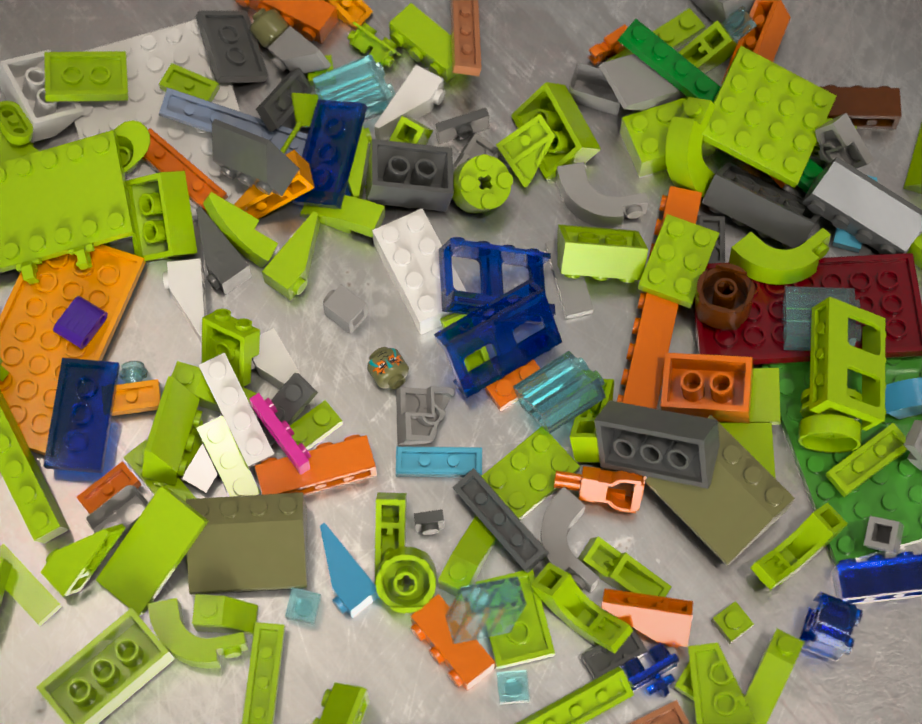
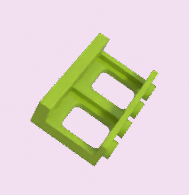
[809,296,886,431]

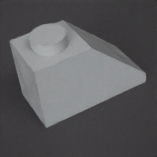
[268,26,331,74]

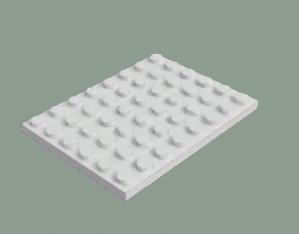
[74,20,249,245]

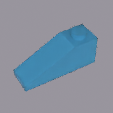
[320,522,379,618]

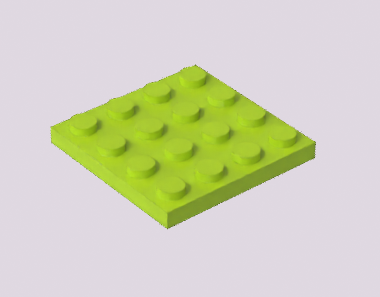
[702,46,836,188]

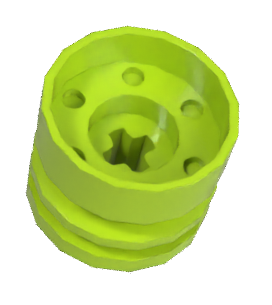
[798,388,863,453]

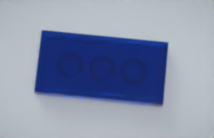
[291,99,368,209]
[43,358,120,473]

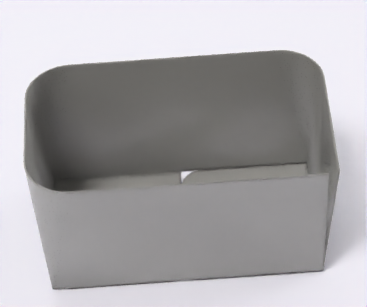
[569,63,621,116]
[84,485,148,550]

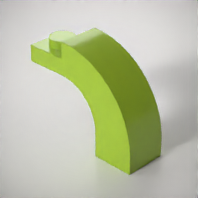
[665,97,716,198]
[729,228,831,285]
[750,502,848,590]
[531,562,633,654]
[148,598,249,669]

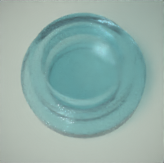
[119,361,148,383]

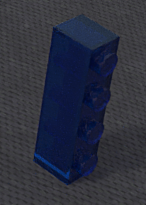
[831,551,922,606]

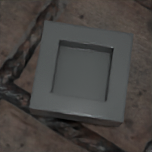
[414,509,445,535]

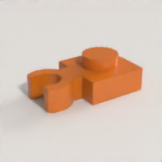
[588,24,628,66]

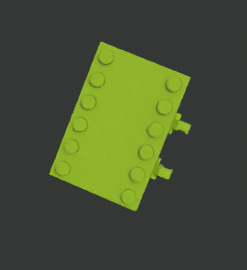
[0,130,136,285]

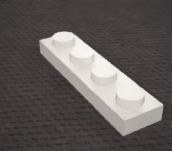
[199,353,275,468]

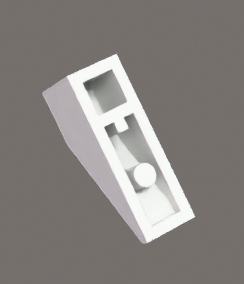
[374,65,445,140]
[163,258,207,343]
[251,328,316,409]

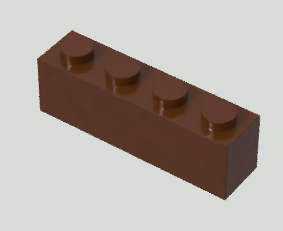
[821,85,902,130]

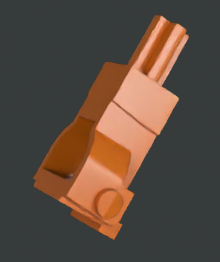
[554,466,646,513]

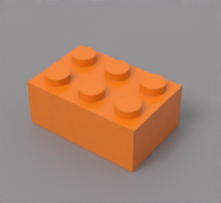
[660,352,753,423]

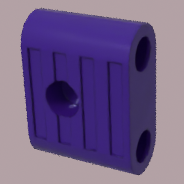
[53,296,108,349]

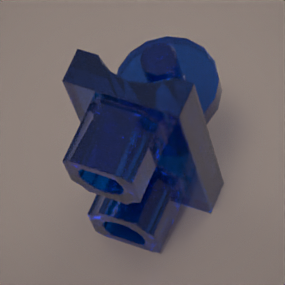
[623,643,680,697]

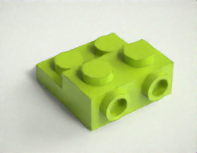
[202,308,260,387]

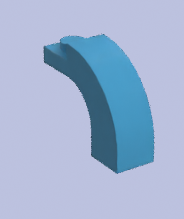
[885,377,922,419]

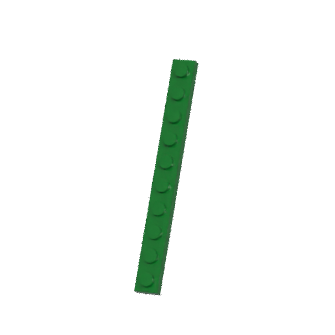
[618,19,824,193]

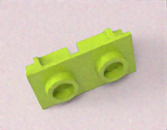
[347,22,402,68]

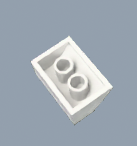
[0,49,84,142]

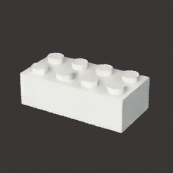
[372,209,471,335]

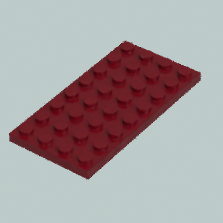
[693,253,922,365]

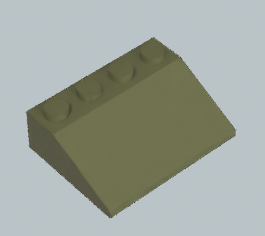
[645,415,795,566]
[186,492,307,594]

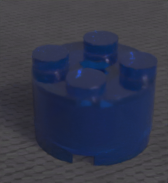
[800,592,863,661]

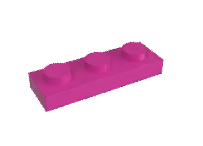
[249,393,311,475]

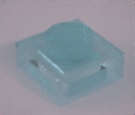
[722,6,757,42]
[285,588,322,625]
[497,670,530,705]

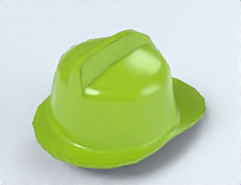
[113,120,150,175]

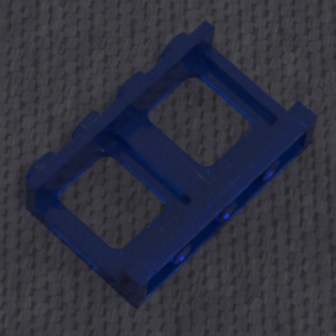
[438,237,556,325]
[434,279,562,398]

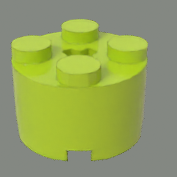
[452,154,513,213]
[376,547,437,613]

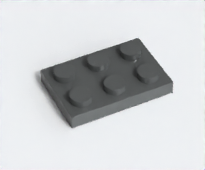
[196,11,268,83]

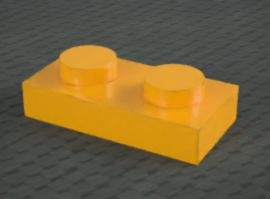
[102,379,161,417]

